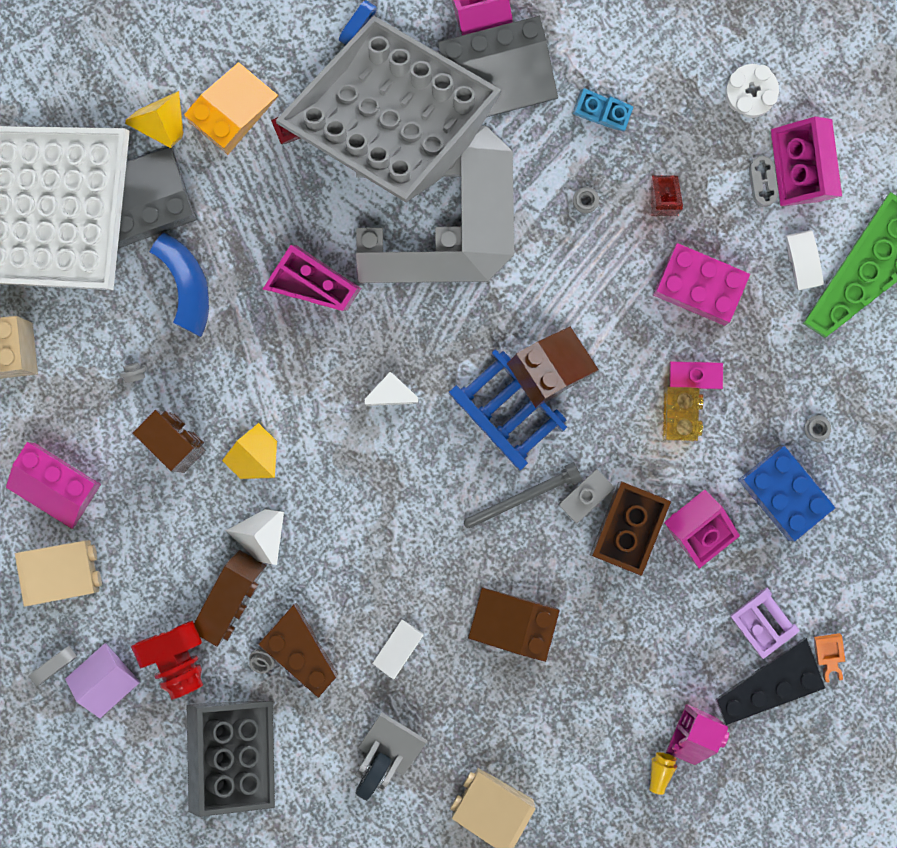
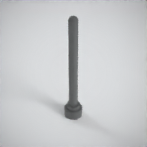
[464,462,583,528]

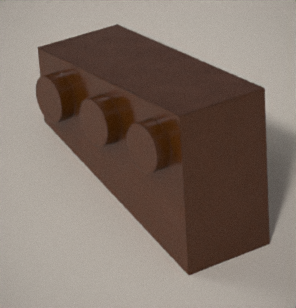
[194,550,267,647]
[258,602,338,698]

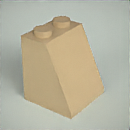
[0,316,38,379]
[14,540,102,607]
[450,768,536,848]

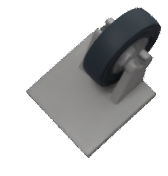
[355,712,427,801]

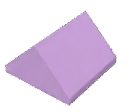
[65,643,140,718]

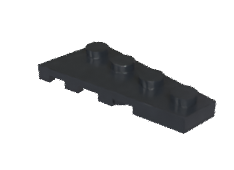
[715,638,825,725]

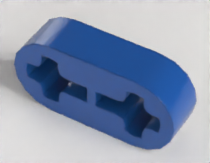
[339,0,377,45]

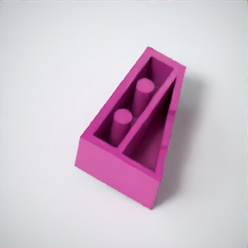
[263,245,362,311]
[666,704,729,765]

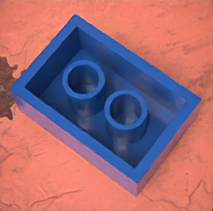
[738,446,836,542]

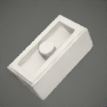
[372,620,424,679]

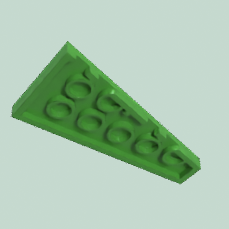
[803,192,897,338]

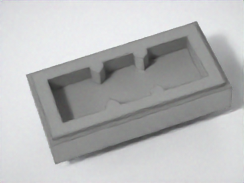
[558,469,615,524]

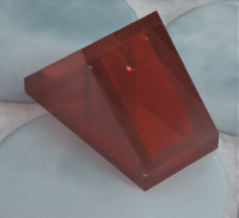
[651,175,683,216]

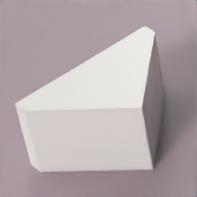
[365,372,418,406]

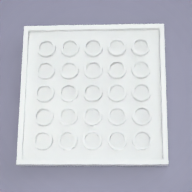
[0,126,130,290]

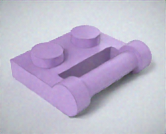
[730,587,800,659]

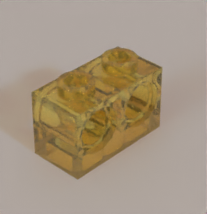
[663,387,704,442]

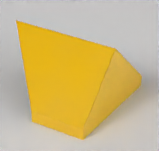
[125,91,183,148]
[222,423,278,479]

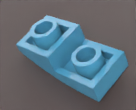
[572,88,634,131]

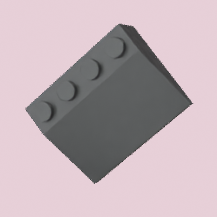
[438,16,558,118]
[118,147,197,249]
[186,701,275,817]

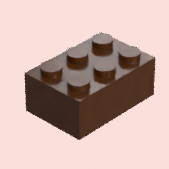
[132,410,206,473]
[590,481,671,576]

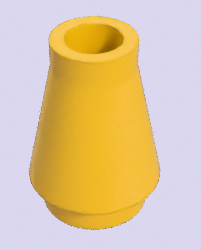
[649,752,678,795]

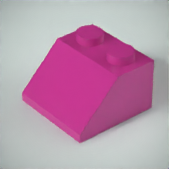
[452,0,513,36]
[664,490,740,569]

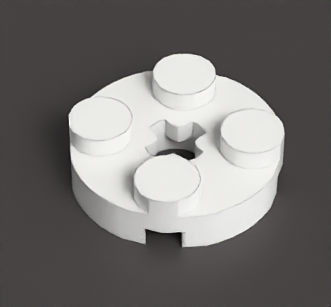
[725,64,779,118]

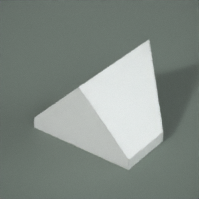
[225,509,284,565]

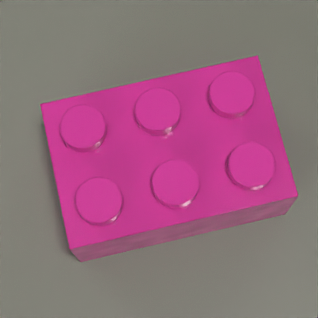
[653,243,750,326]

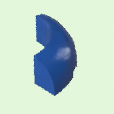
[149,233,209,337]

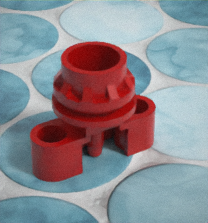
[131,620,204,700]

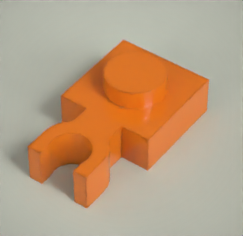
[814,633,846,682]

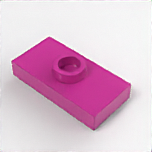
[669,362,723,390]

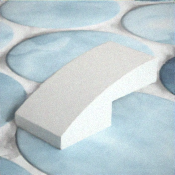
[786,230,824,290]

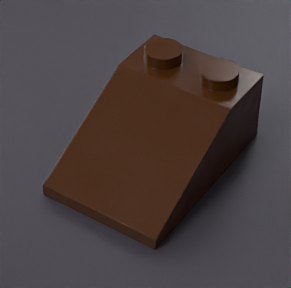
[507,326,599,408]
[468,587,560,662]

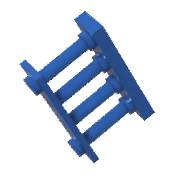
[449,349,567,471]

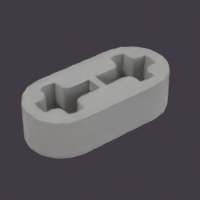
[749,156,778,207]
[29,646,78,687]

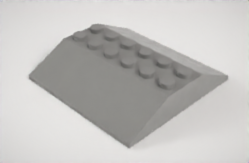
[276,15,501,202]

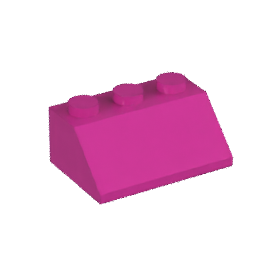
[771,116,842,206]
[6,442,101,529]

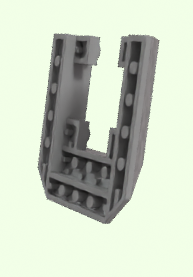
[356,126,514,283]

